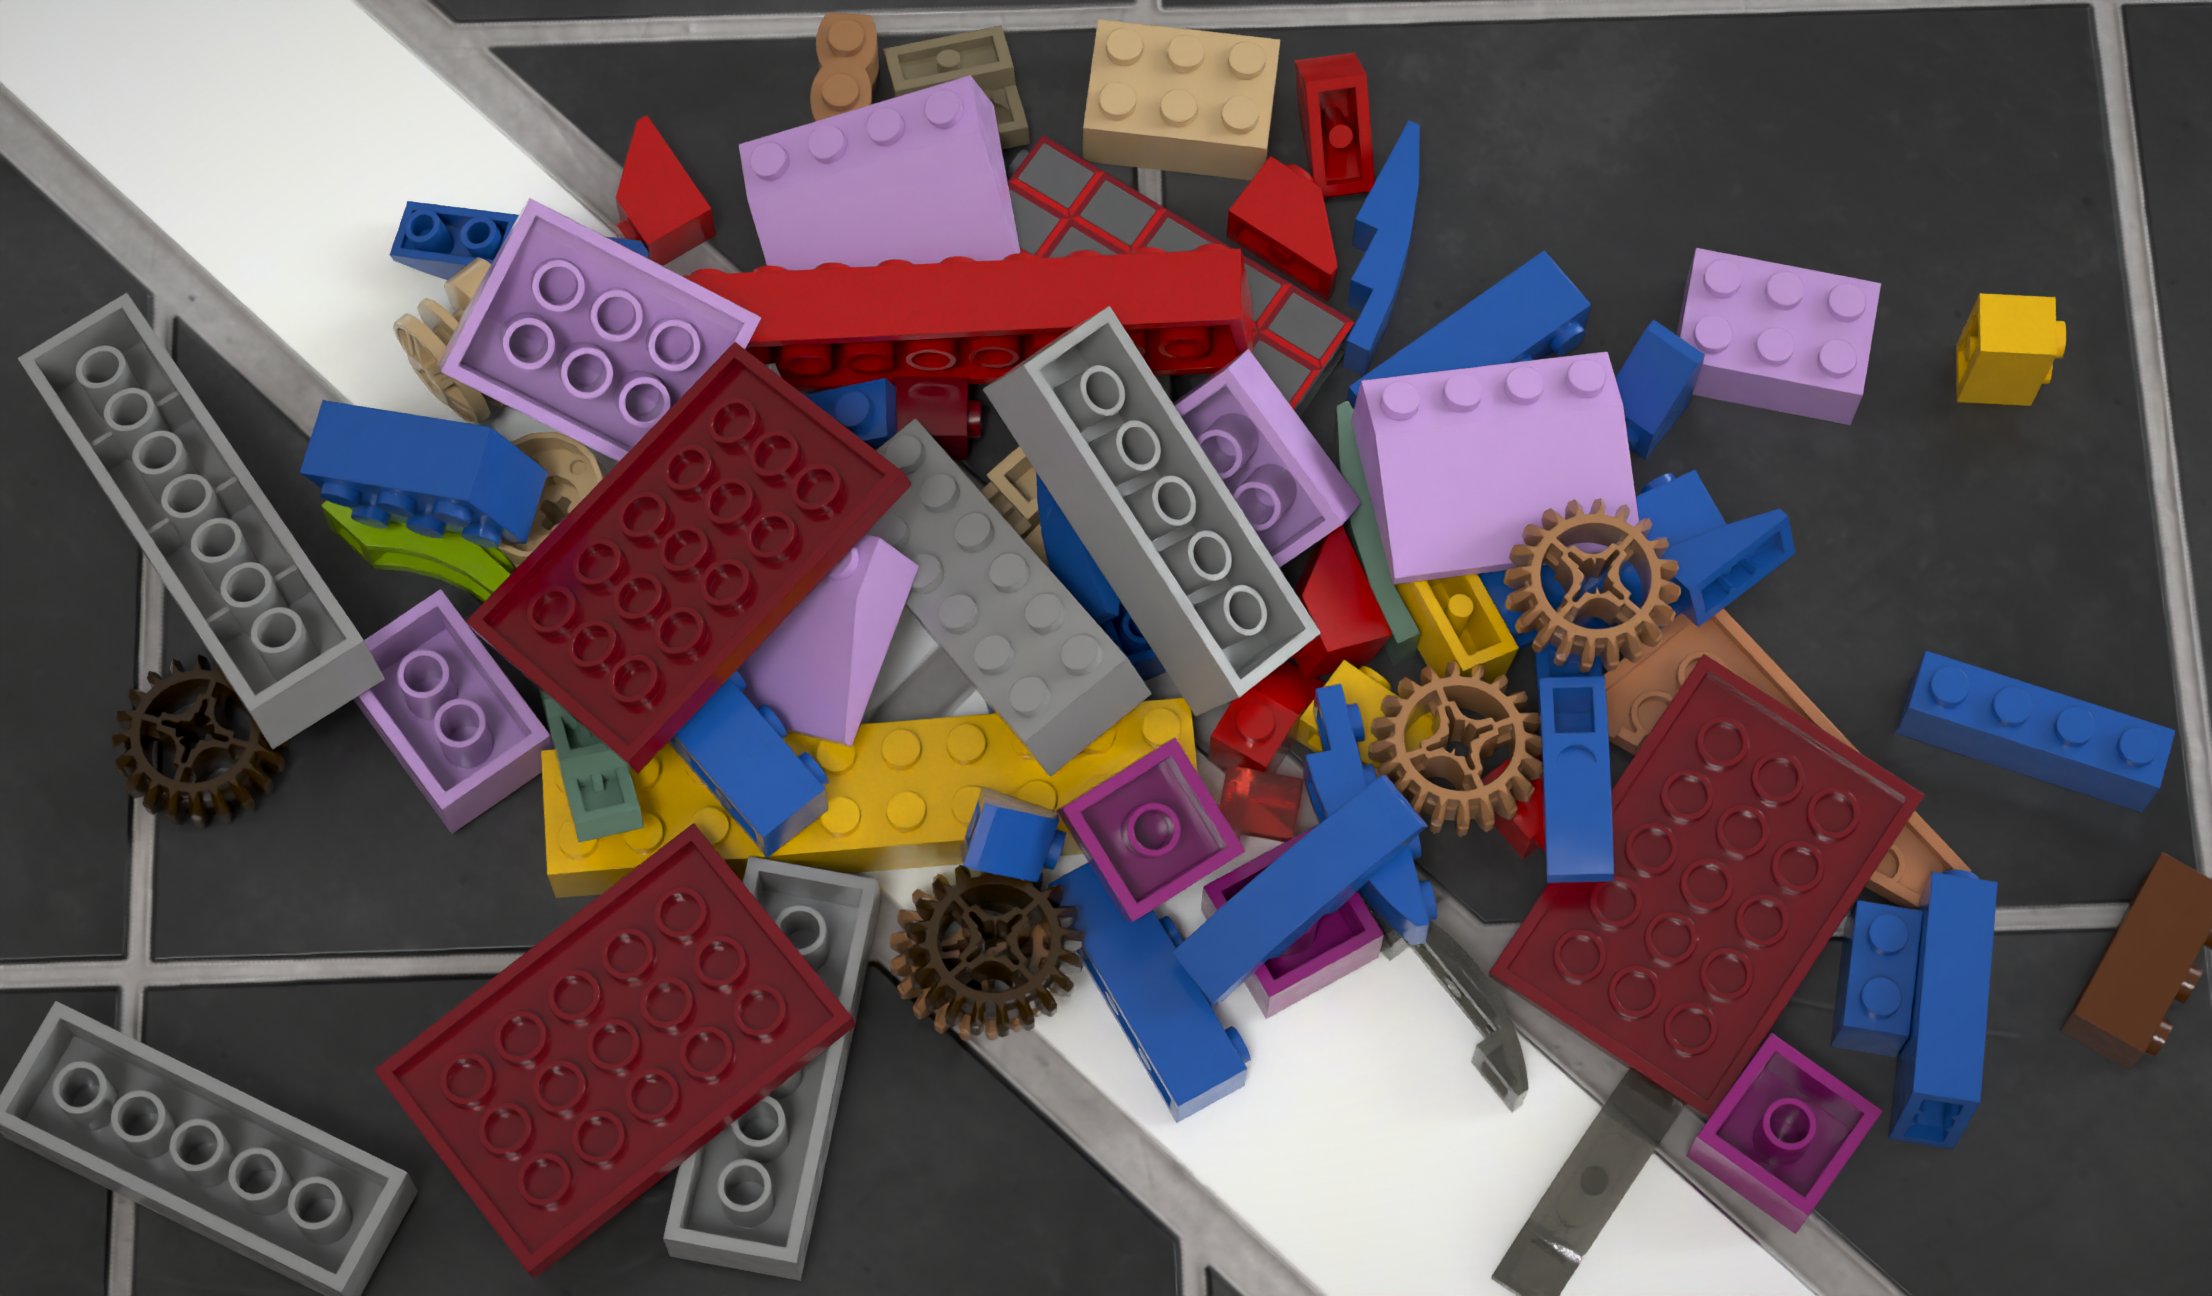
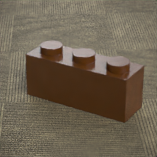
[2060,852,2212,1070]

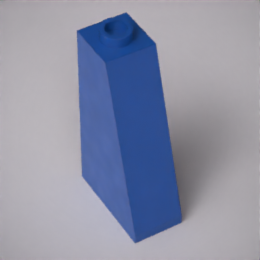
[1888,870,1998,1149]

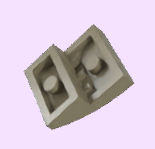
[883,25,1030,150]

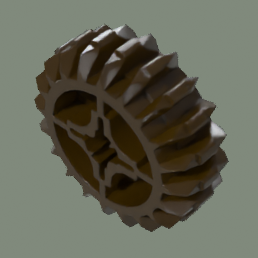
[111,654,290,829]
[905,864,1084,1038]

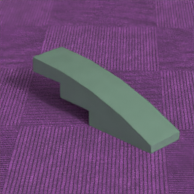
[1333,401,1420,666]
[539,689,644,843]

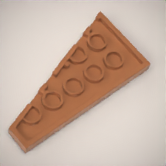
[1603,608,1972,910]

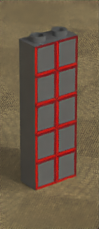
[1006,135,1355,419]

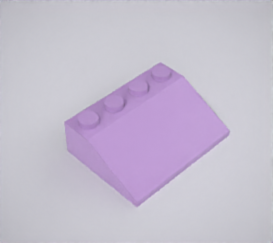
[739,75,1020,270]
[438,197,761,462]
[1351,352,1639,584]
[737,534,919,747]

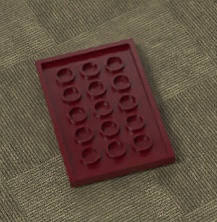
[465,342,912,774]
[1488,654,1925,1121]
[374,823,856,1279]

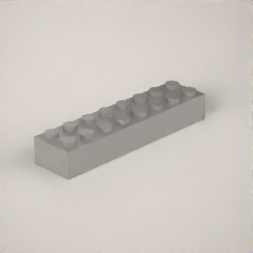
[18,293,385,749]

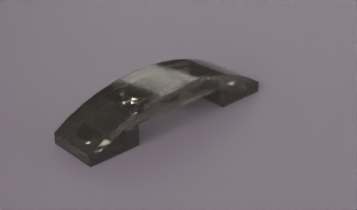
[1357,891,1529,1113]
[1491,1069,1685,1296]

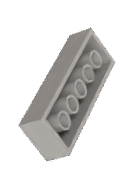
[983,306,1321,716]
[866,418,1152,777]
[663,856,881,1281]
[0,1001,418,1296]

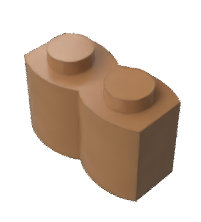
[810,12,880,122]

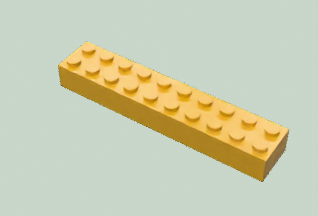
[541,698,1198,898]

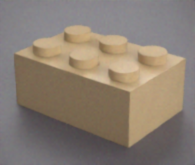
[1083,19,1280,180]

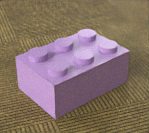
[1676,248,1881,425]
[1173,349,1362,568]
[353,589,554,834]

